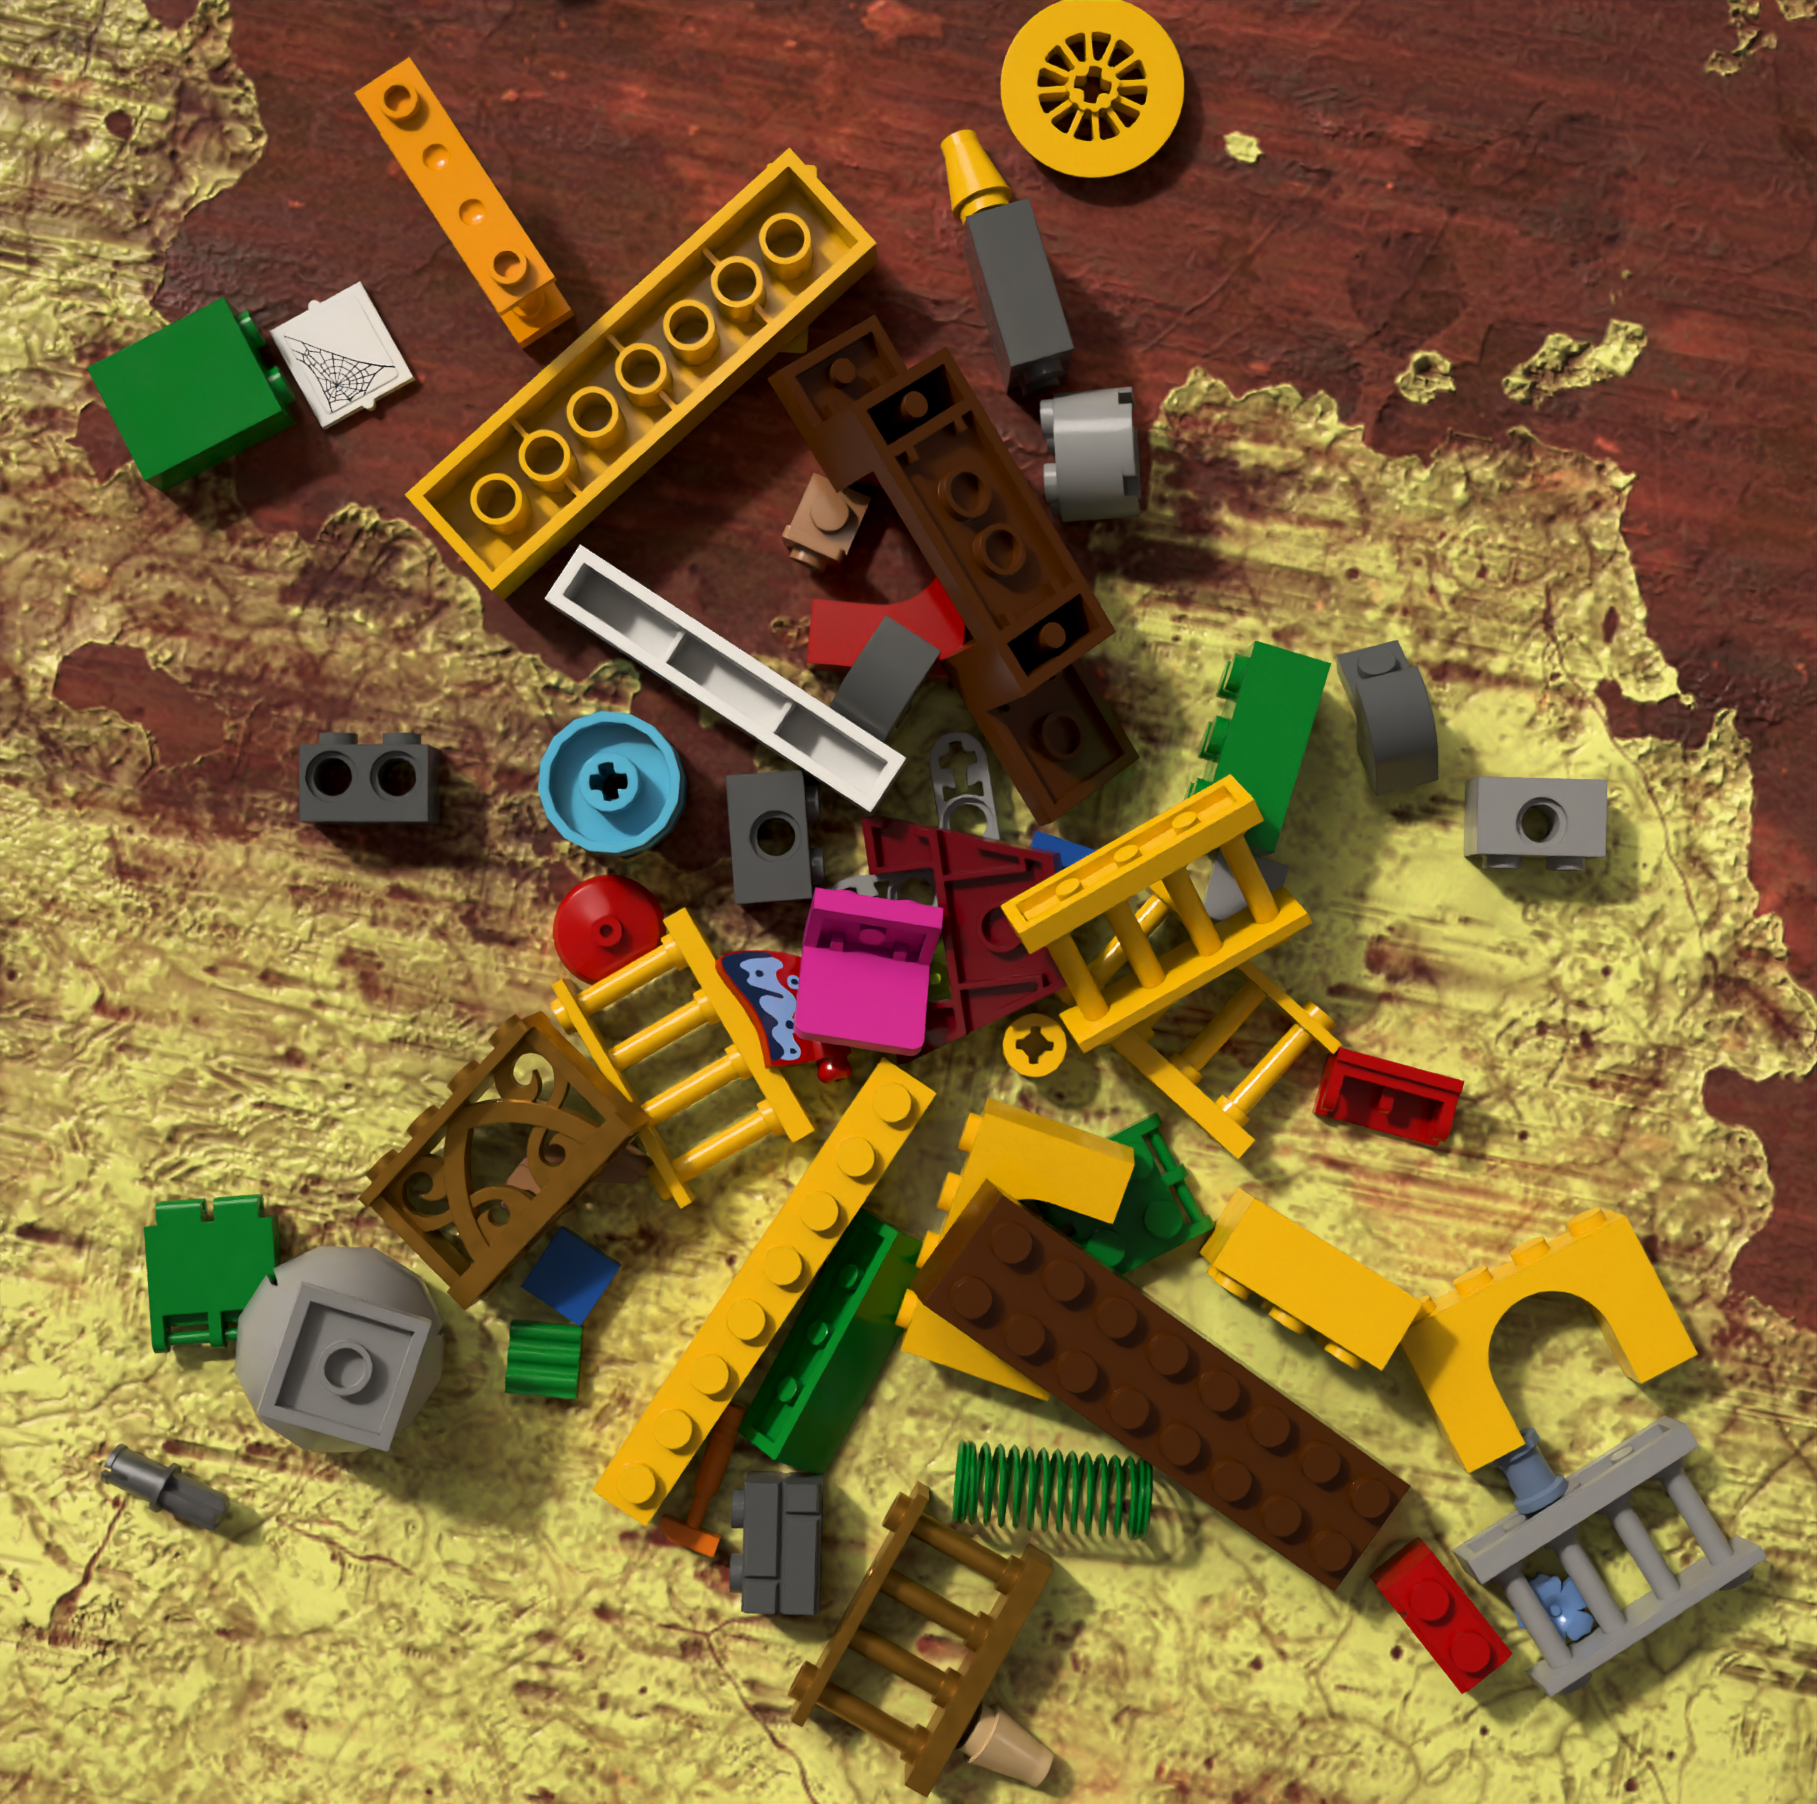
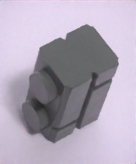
[729,1471,824,1615]

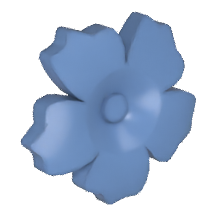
[1513,1571,1594,1642]

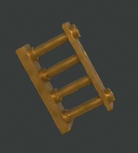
[788,1481,1054,1798]

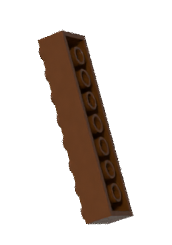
[909,1178,1411,1592]

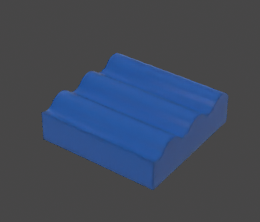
[521,1225,622,1327]

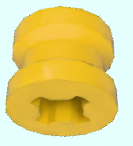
[1001,1012,1067,1077]

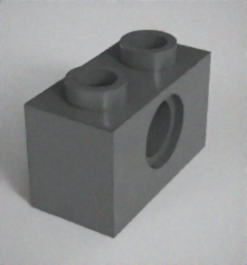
[726,770,825,905]

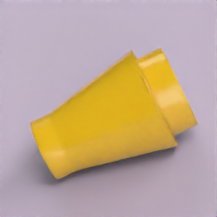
[940,130,1012,228]

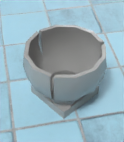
[234,1246,446,1452]

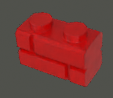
[1369,1537,1513,1694]

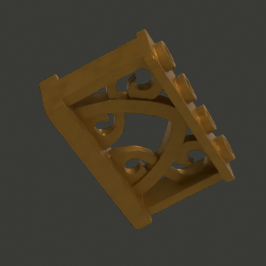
[358,1011,652,1310]

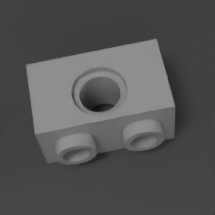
[1464,776,1608,871]

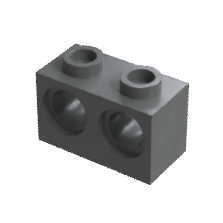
[299,732,439,825]

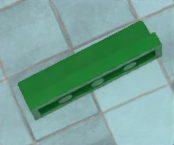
[737,1207,923,1475]

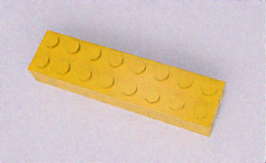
[405,148,878,601]

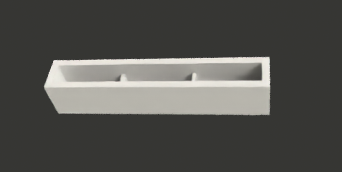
[545,545,907,816]

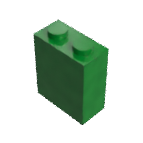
[87,297,296,492]

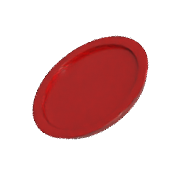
[553,875,666,985]

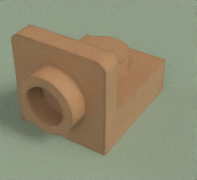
[781,473,872,573]

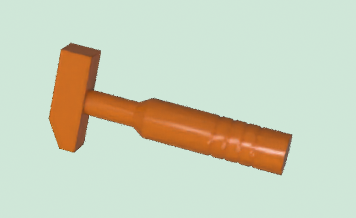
[659,1402,747,1558]

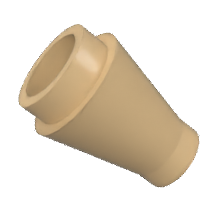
[955,1702,1053,1787]

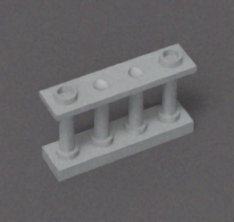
[1452,1415,1767,1697]

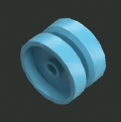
[538,711,688,857]

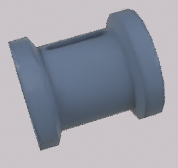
[1488,1428,1569,1514]

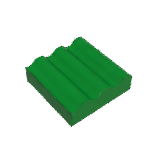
[505,1319,584,1399]

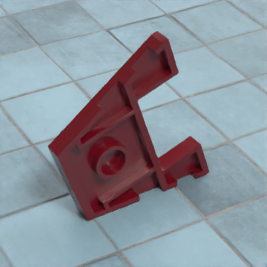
[861,815,1072,1064]

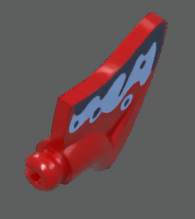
[715,950,852,1084]

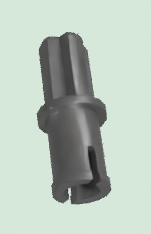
[100,1443,230,1530]

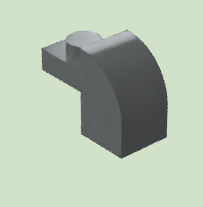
[830,615,941,743]
[1336,640,1438,796]

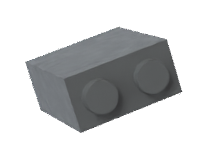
[963,198,1074,398]

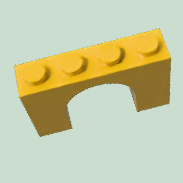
[895,1097,1135,1401]
[1396,1207,1698,1474]

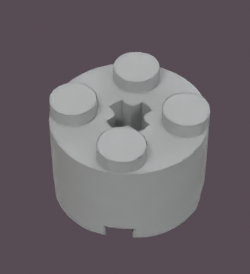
[1040,387,1141,522]

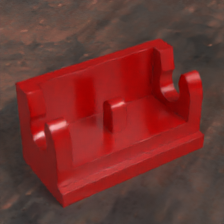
[1312,1047,1465,1147]

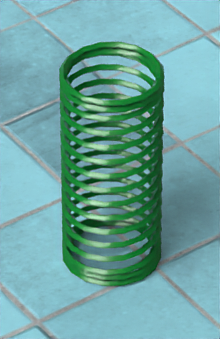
[952,1439,1153,1542]

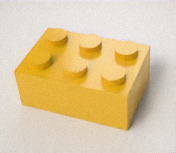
[1198,1187,1423,1371]

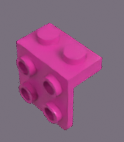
[793,887,943,1056]

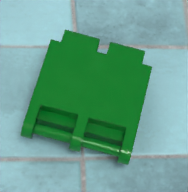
[1034,1112,1215,1275]
[144,1194,281,1354]

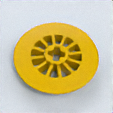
[1000,0,1184,178]

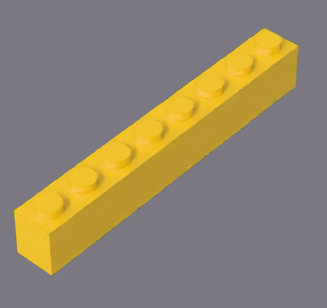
[592,1055,937,1527]

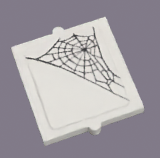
[269,281,415,430]

